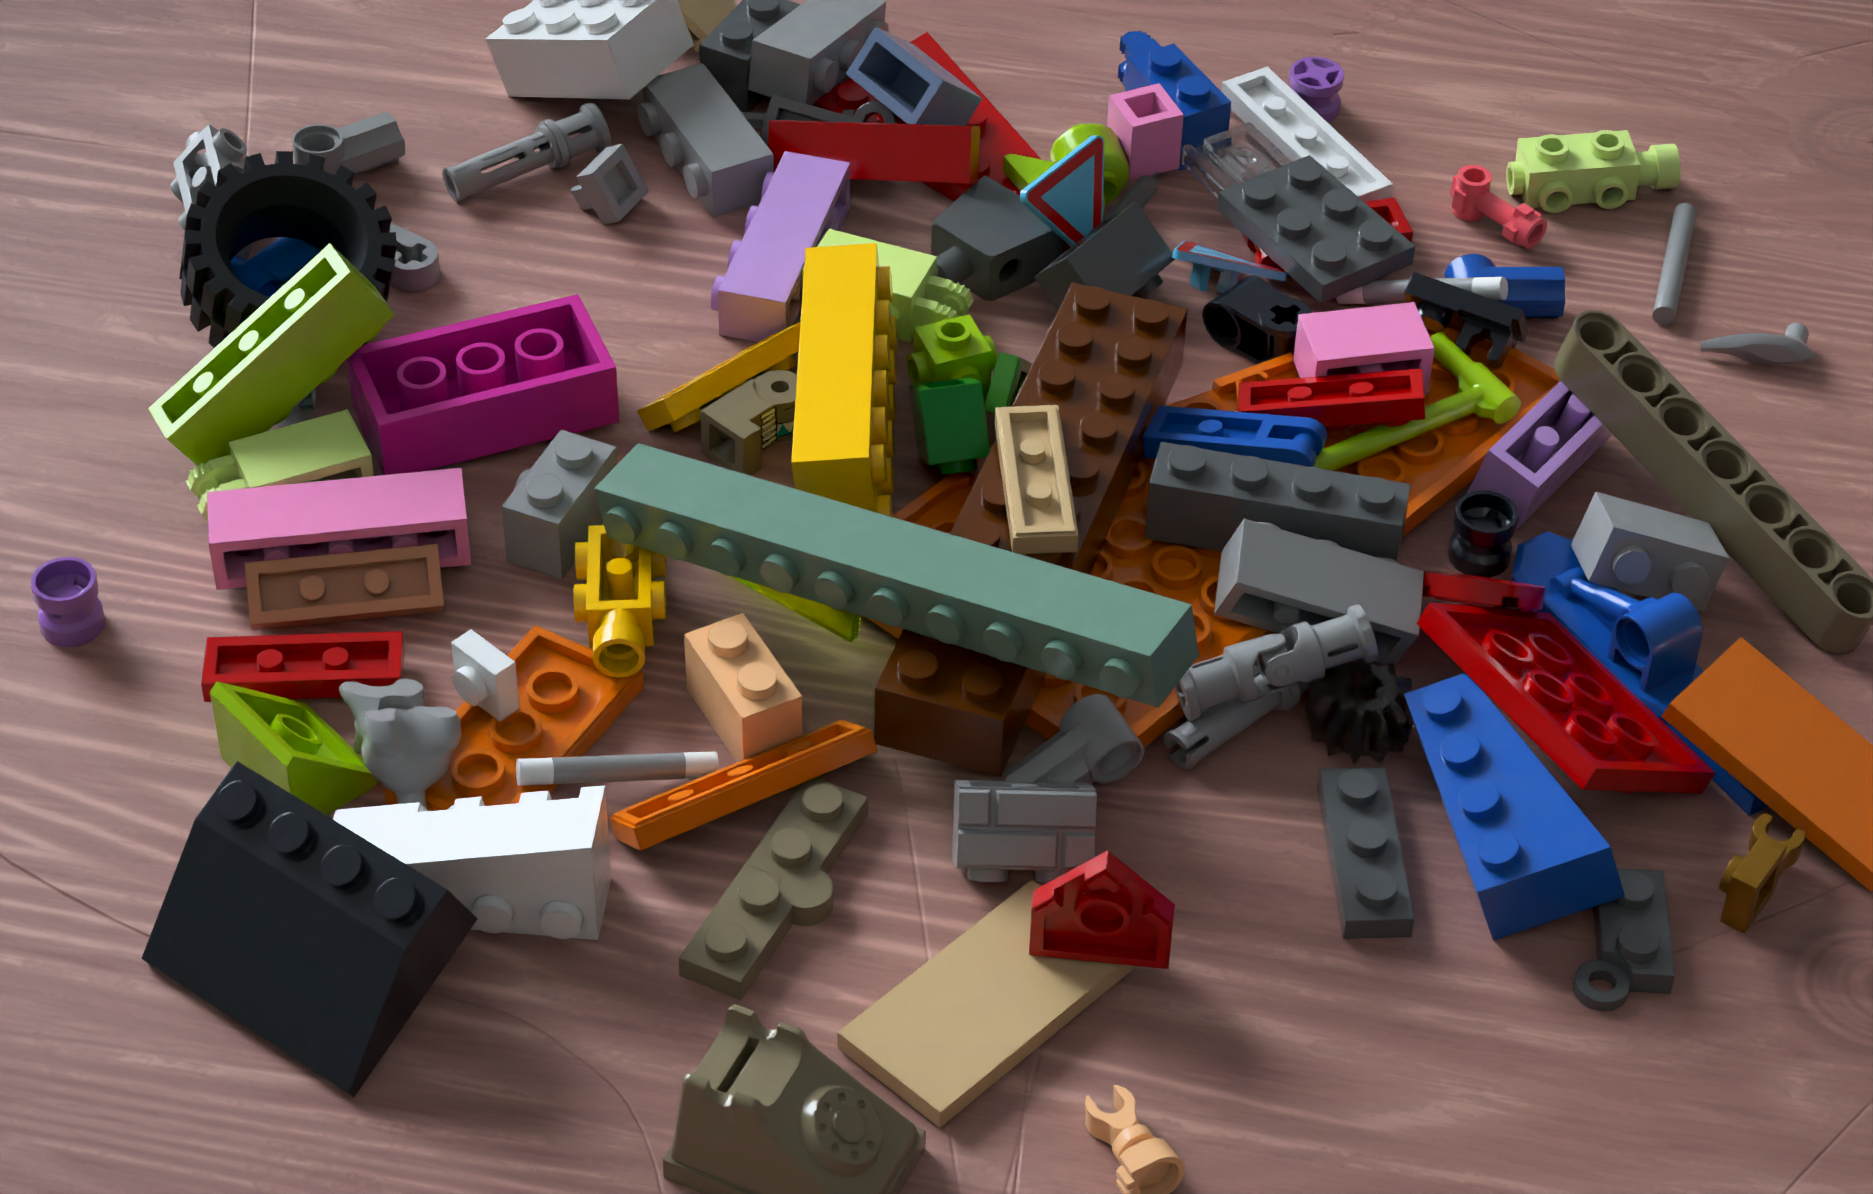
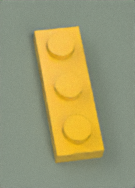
[637,322,801,432]

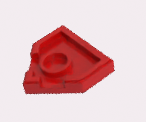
[1029,850,1175,969]

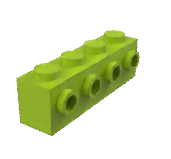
[148,243,395,466]

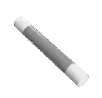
[1336,277,1508,305]
[516,751,719,786]

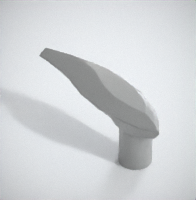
[1700,323,1815,365]

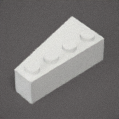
[333,785,611,940]

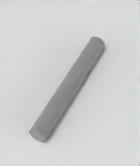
[1652,203,1697,325]

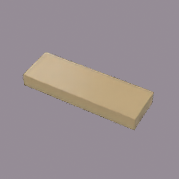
[995,405,1079,554]

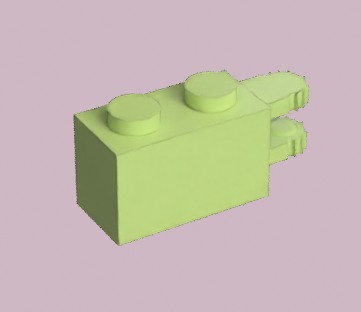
[802,229,974,343]
[186,409,374,522]

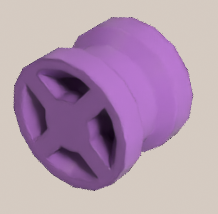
[1289,56,1344,122]

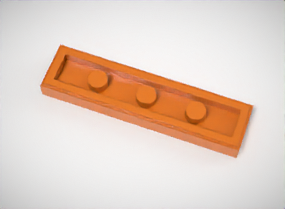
[609,719,878,851]

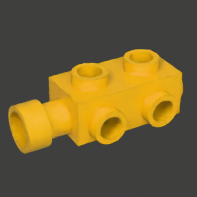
[573,525,667,678]

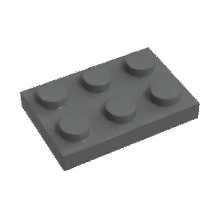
[1217,155,1415,303]

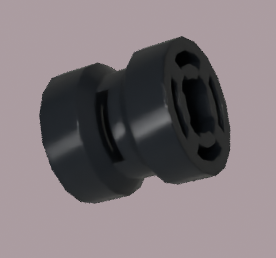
[1448,491,1518,578]

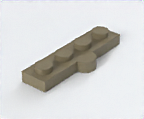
[679,777,868,1000]

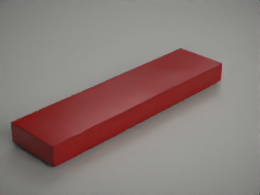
[768,120,980,184]

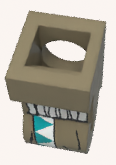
[701,370,797,476]

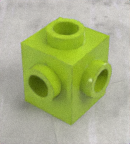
[907,314,998,406]

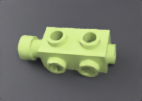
[1506,130,1681,213]

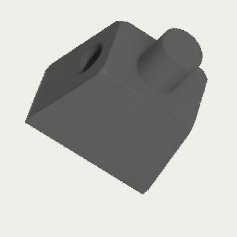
[931,175,1064,301]

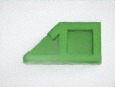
[985,352,1032,415]

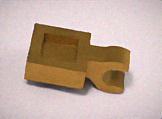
[1719,813,1805,934]

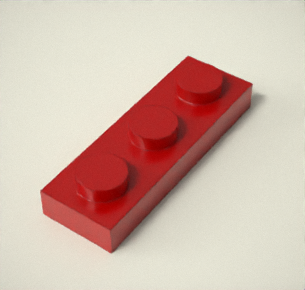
[1238,368,1425,431]
[201,631,405,702]

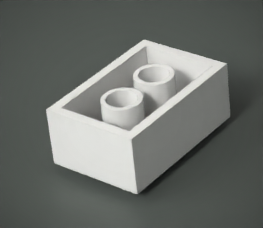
[486,0,694,99]

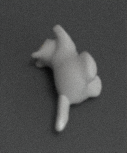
[339,678,462,809]

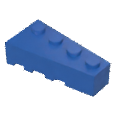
[1404,673,1625,941]

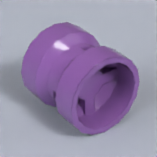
[31,557,105,647]

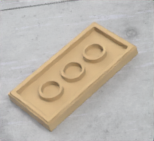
[837,880,1133,1128]

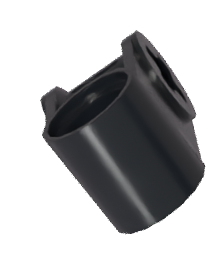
[1202,275,1312,364]

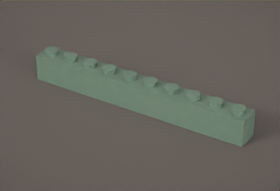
[594,443,1199,708]

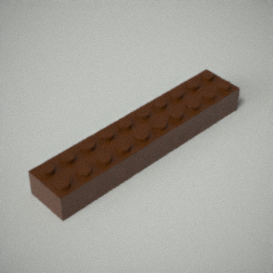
[874,283,1188,777]

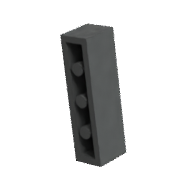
[1145,442,1411,562]

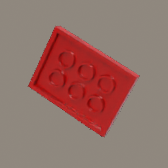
[1416,602,1716,794]

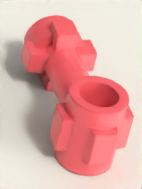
[1450,165,1547,249]

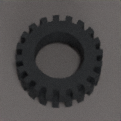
[179,151,397,348]

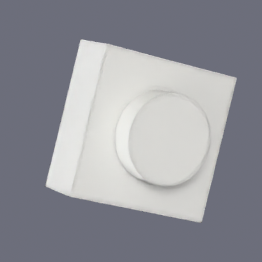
[451,629,520,722]

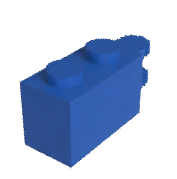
[1118,30,1232,171]

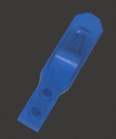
[1511,531,1769,816]

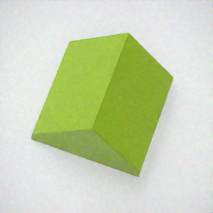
[210,681,379,815]

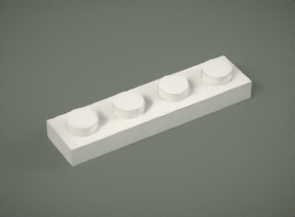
[1221,66,1393,201]

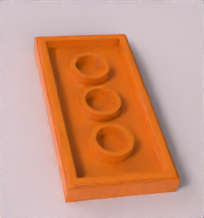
[384,625,644,811]
[1661,637,1873,892]

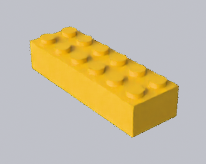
[791,243,898,517]

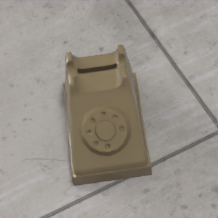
[663,1004,926,1194]

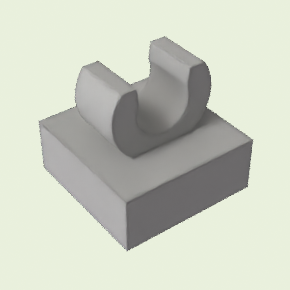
[570,144,649,225]

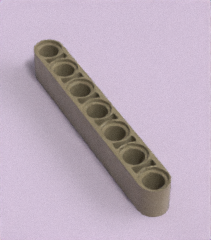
[1554,310,1873,654]

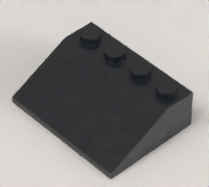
[141,761,478,1097]

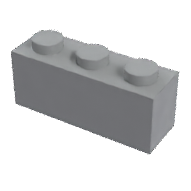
[748,0,889,105]
[638,63,774,217]
[1214,519,1424,667]

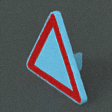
[1020,136,1105,247]
[1172,240,1288,293]

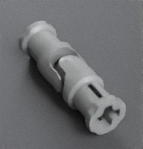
[1174,604,1378,721]

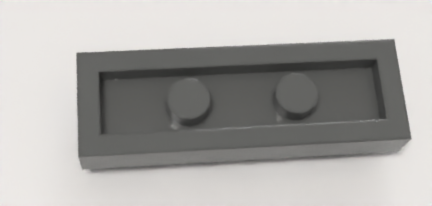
[1317,767,1414,939]

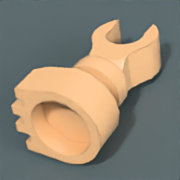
[1085,1085,1185,1194]

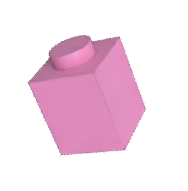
[1107,83,1184,181]

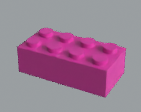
[347,294,619,475]

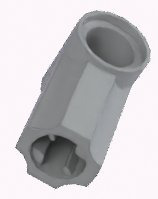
[292,112,405,176]
[1003,694,1145,784]

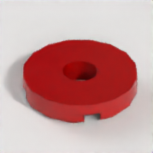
[1421,570,1546,613]

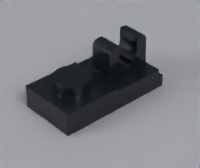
[1404,272,1528,369]

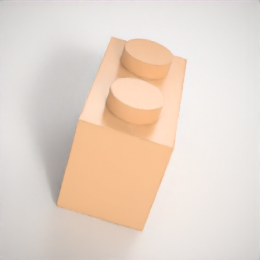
[684,613,803,763]

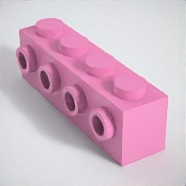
[207,468,471,590]

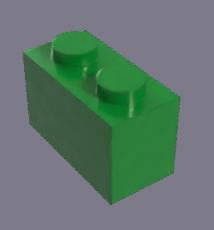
[909,377,990,474]

